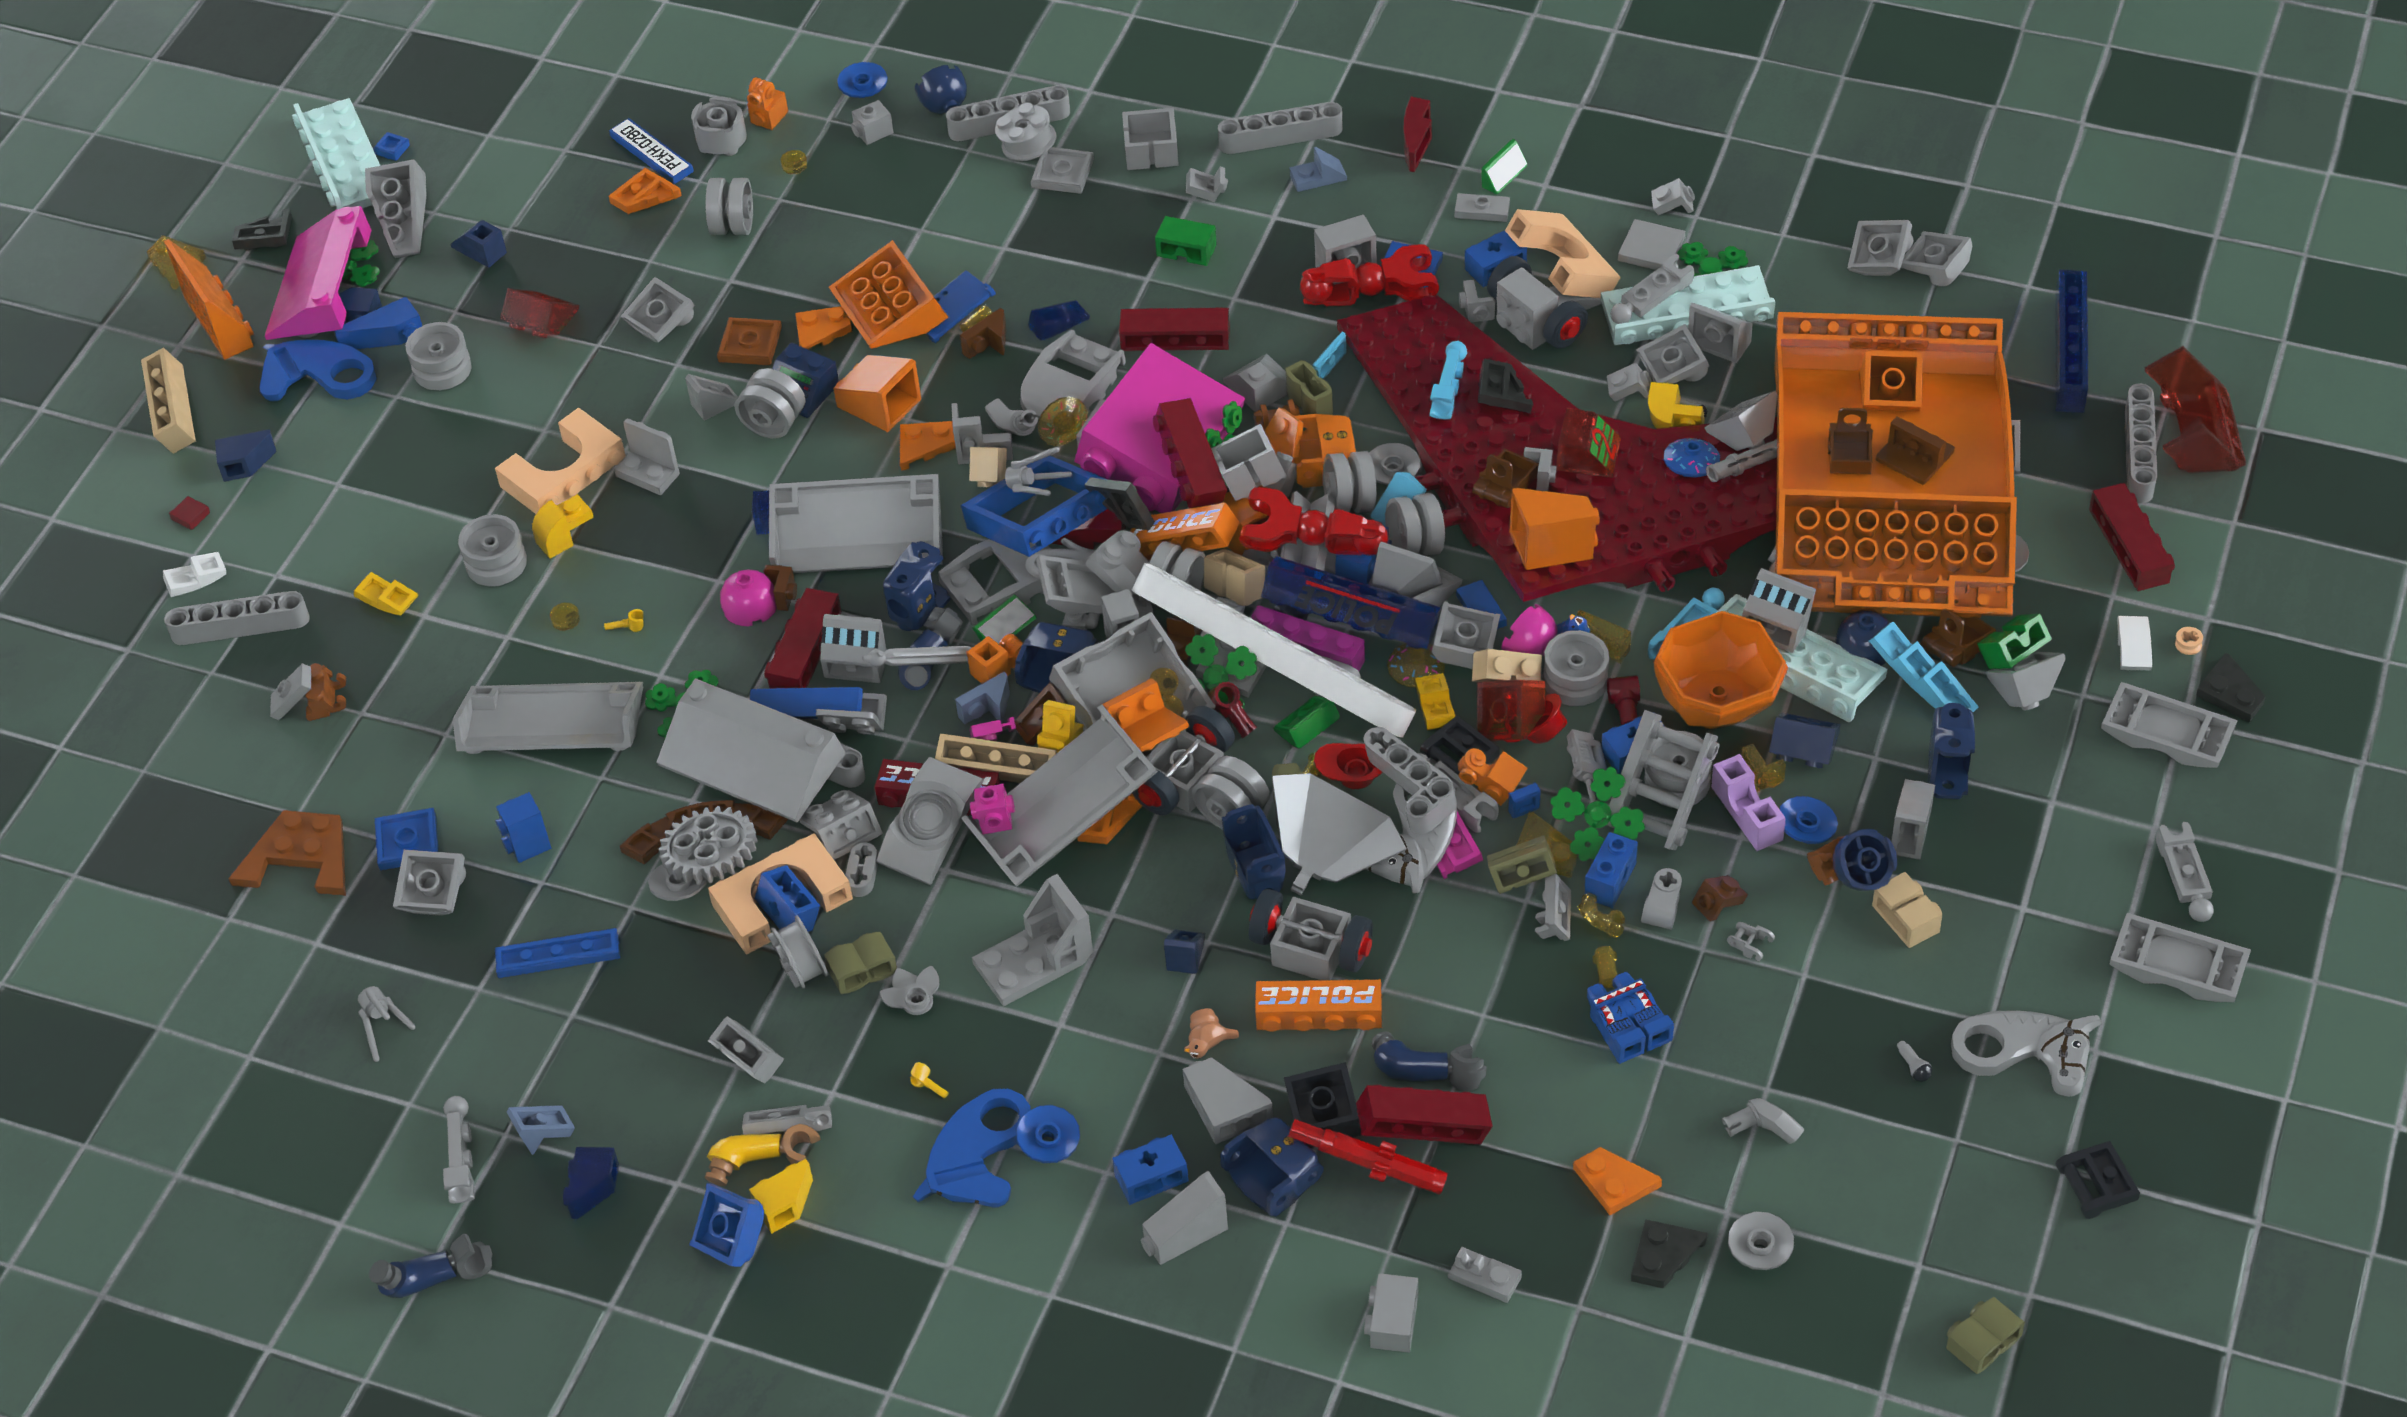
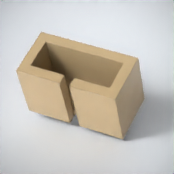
[969,447,1007,487]
[1204,548,1265,606]
[1472,649,1542,687]
[1872,872,1942,948]

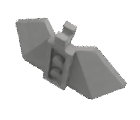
[1272,773,1406,896]

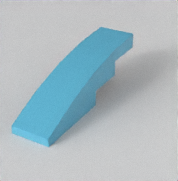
[1869,622,1979,712]

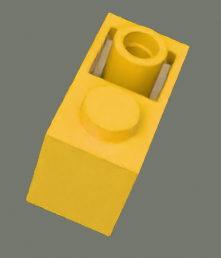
[749,1159,813,1234]

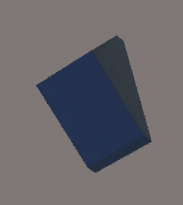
[1164,929,1206,974]

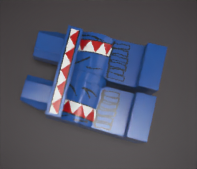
[1587,972,1674,1064]

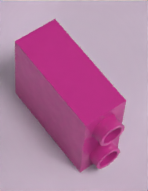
[1074,343,1245,513]

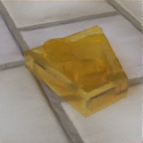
[146,235,206,290]
[1517,812,1579,878]

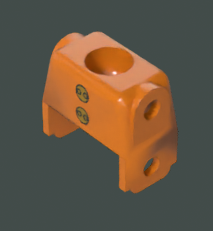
[1294,414,1356,488]

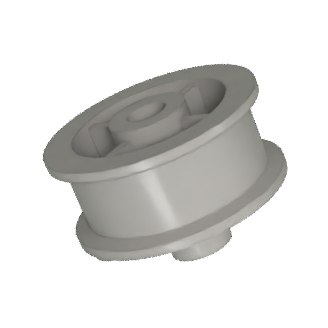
[995,103,1056,161]
[767,915,829,989]

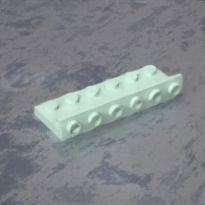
[292,98,380,209]
[1600,265,1775,345]
[1716,594,1888,722]

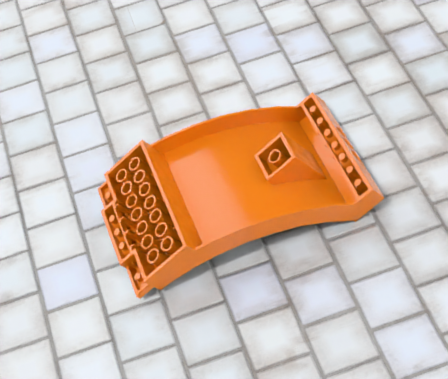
[1775,312,2017,618]

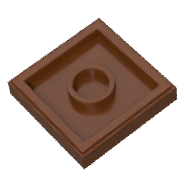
[717,317,782,365]

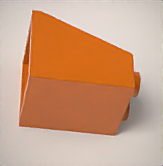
[1509,488,1600,570]

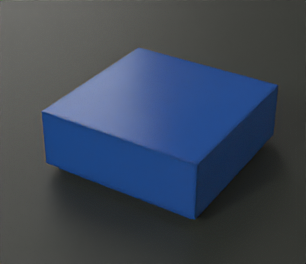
[373,132,410,161]
[1508,783,1541,818]

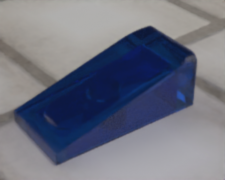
[1028,300,1090,341]

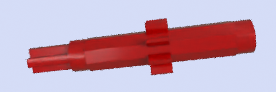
[1288,1119,1448,1195]

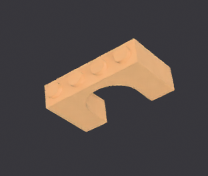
[1505,209,1621,298]
[495,408,626,514]
[708,833,853,955]

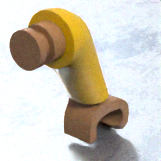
[704,1124,821,1187]

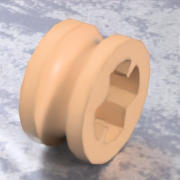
[2175,627,2203,655]

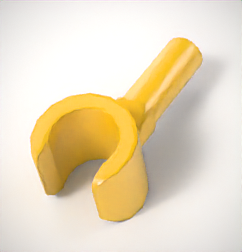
[604,609,644,632]
[910,1062,949,1099]

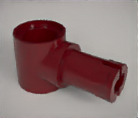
[1607,675,1640,725]
[1208,682,1257,739]

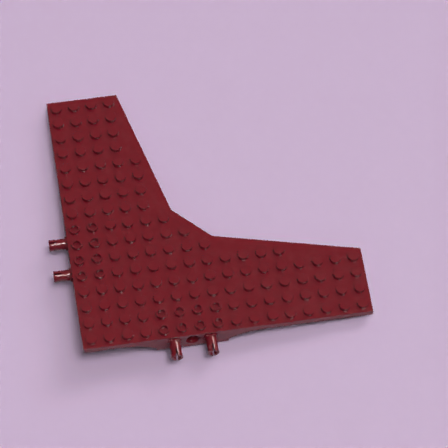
[1337,295,1777,602]

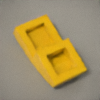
[354,572,418,616]
[1415,673,1456,730]

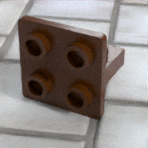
[1876,416,1955,485]

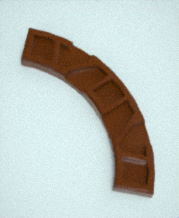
[620,800,788,865]

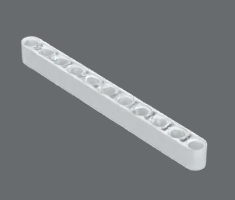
[1132,563,1416,738]

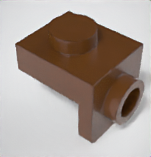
[763,565,797,611]
[1692,875,1748,921]

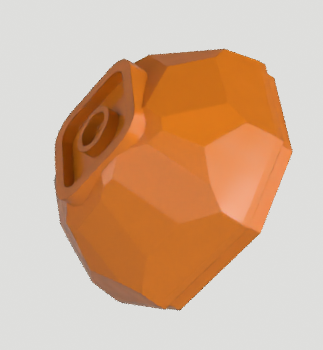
[1654,611,1788,729]

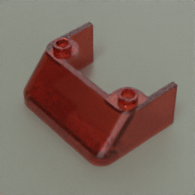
[2144,346,2246,473]

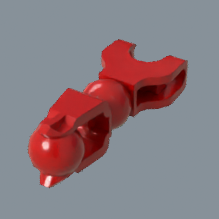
[1300,244,1439,306]
[1239,487,1388,556]

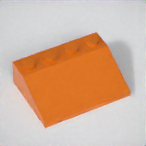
[164,239,254,360]
[829,240,948,349]

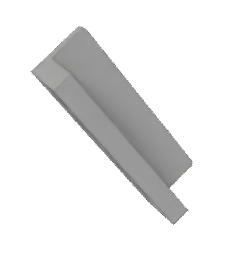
[1278,491,1336,593]

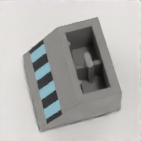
[1742,568,1816,653]
[820,614,887,683]

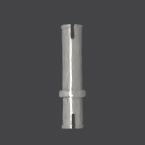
[1706,439,1777,482]

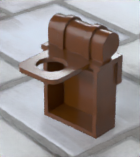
[1828,408,1873,474]
[1472,449,1539,508]
[1921,609,1996,667]

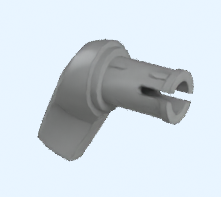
[985,398,1038,436]
[1722,1098,1804,1144]

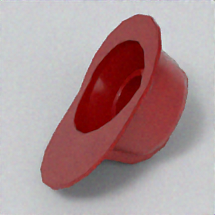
[1501,693,1567,744]
[1314,743,1382,790]

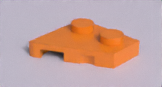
[609,168,682,214]
[795,306,852,350]
[1265,407,1304,463]
[900,421,956,471]
[1077,793,1142,845]
[1573,1147,1662,1215]

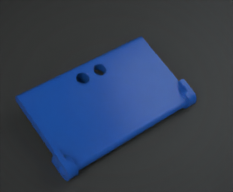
[926,270,996,344]

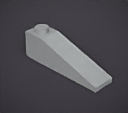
[365,159,426,258]

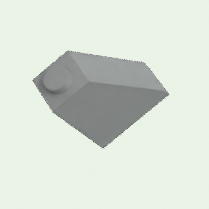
[1892,779,1935,860]
[1182,1057,1273,1144]
[1141,1171,1228,1265]

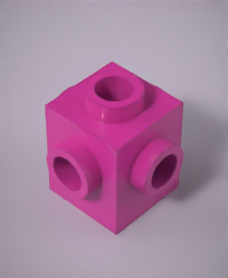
[970,784,1015,835]

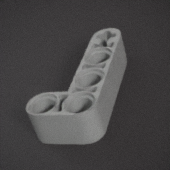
[1364,727,1457,835]

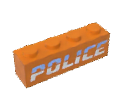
[1130,502,1240,560]
[1255,979,1382,1032]

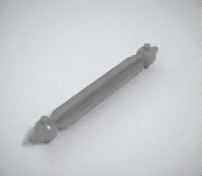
[862,646,971,667]

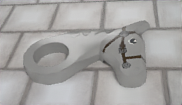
[1365,768,1457,893]
[1951,1010,2102,1097]

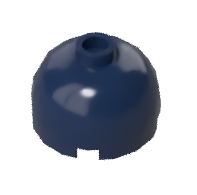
[915,65,967,114]
[1835,610,1889,666]
[1833,829,1897,891]

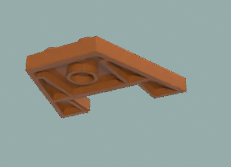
[228,810,346,896]

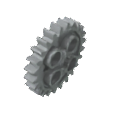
[659,806,758,885]

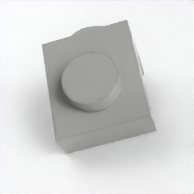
[1186,166,1228,202]
[1651,178,1695,216]
[1459,280,1495,322]
[1607,362,1652,402]
[1523,447,1557,492]

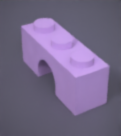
[1711,754,1786,851]

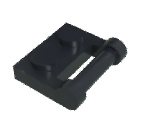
[1420,716,1500,775]
[2055,1141,2140,1219]

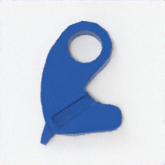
[260,339,377,401]
[913,1089,1031,1208]

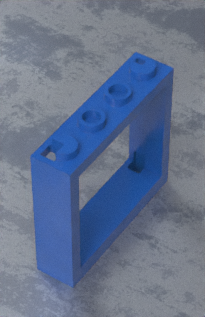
[961,456,1108,557]

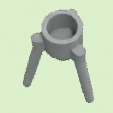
[1005,447,1072,496]
[358,986,415,1062]

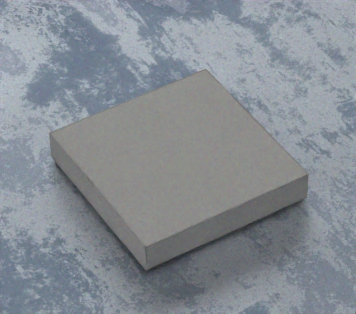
[1031,147,1094,194]
[1618,219,1685,270]

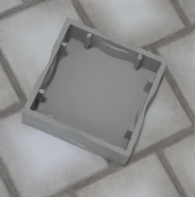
[1049,612,1215,756]

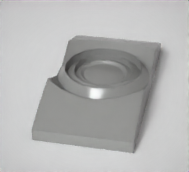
[1036,555,1153,618]
[2101,682,2238,768]
[876,757,983,886]
[2109,913,2251,1002]

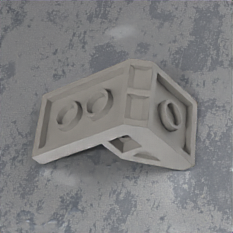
[972,874,1093,1007]

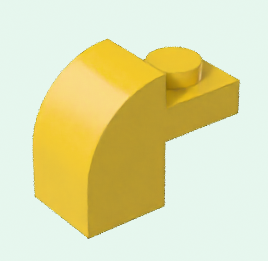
[1648,382,1705,429]
[532,494,594,559]
[1037,700,1084,753]

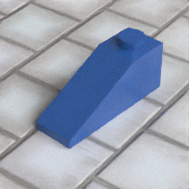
[334,297,422,349]

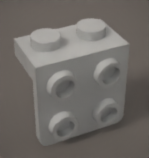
[816,693,887,734]

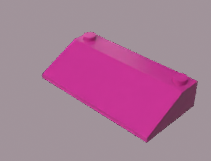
[265,206,372,340]

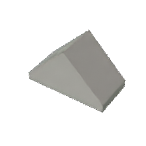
[685,374,738,421]

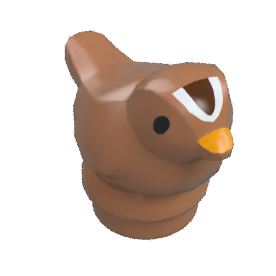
[1184,1008,1239,1059]

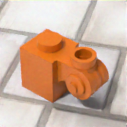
[747,77,788,130]
[967,633,1024,684]
[1458,748,1528,806]

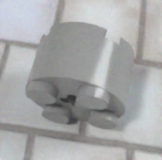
[691,97,747,156]

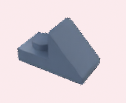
[1289,147,1347,192]
[955,672,1010,725]
[506,1106,575,1155]

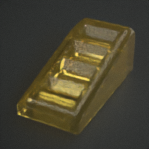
[1577,610,1631,664]

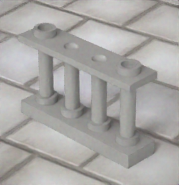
[1607,710,1719,850]

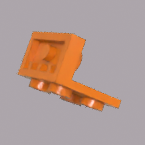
[1102,678,1189,752]

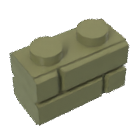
[1487,835,1557,894]

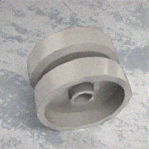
[706,178,753,235]
[405,322,472,391]
[734,368,806,439]
[1323,451,1376,513]
[1385,493,1445,556]
[458,514,527,587]
[1146,541,1206,602]
[1543,630,1609,706]
[1644,731,1712,808]
[1192,755,1270,829]

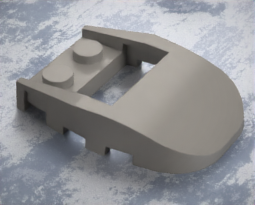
[1020,329,1126,426]
[938,539,1051,625]

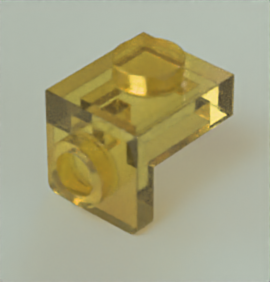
[1741,744,1786,792]

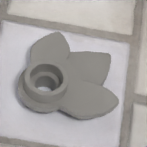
[880,966,940,1015]

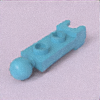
[1430,341,1467,420]
[1648,587,1725,660]

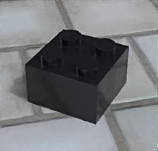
[1284,1062,1362,1148]

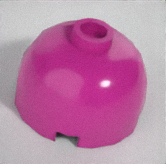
[720,569,777,626]
[1501,604,1557,657]

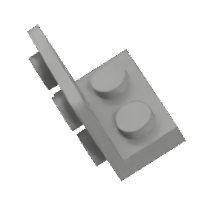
[614,418,680,495]
[799,790,883,860]

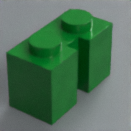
[1155,216,1217,266]
[1977,613,2052,669]

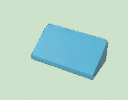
[1312,332,1347,379]
[1370,472,1427,526]

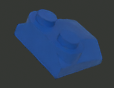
[689,1183,764,1267]

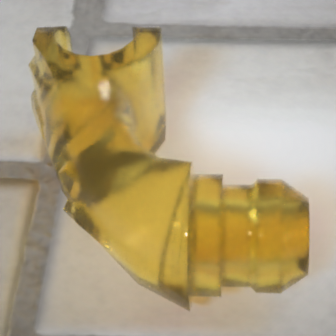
[1578,893,1625,938]

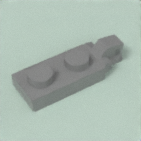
[742,1105,832,1135]

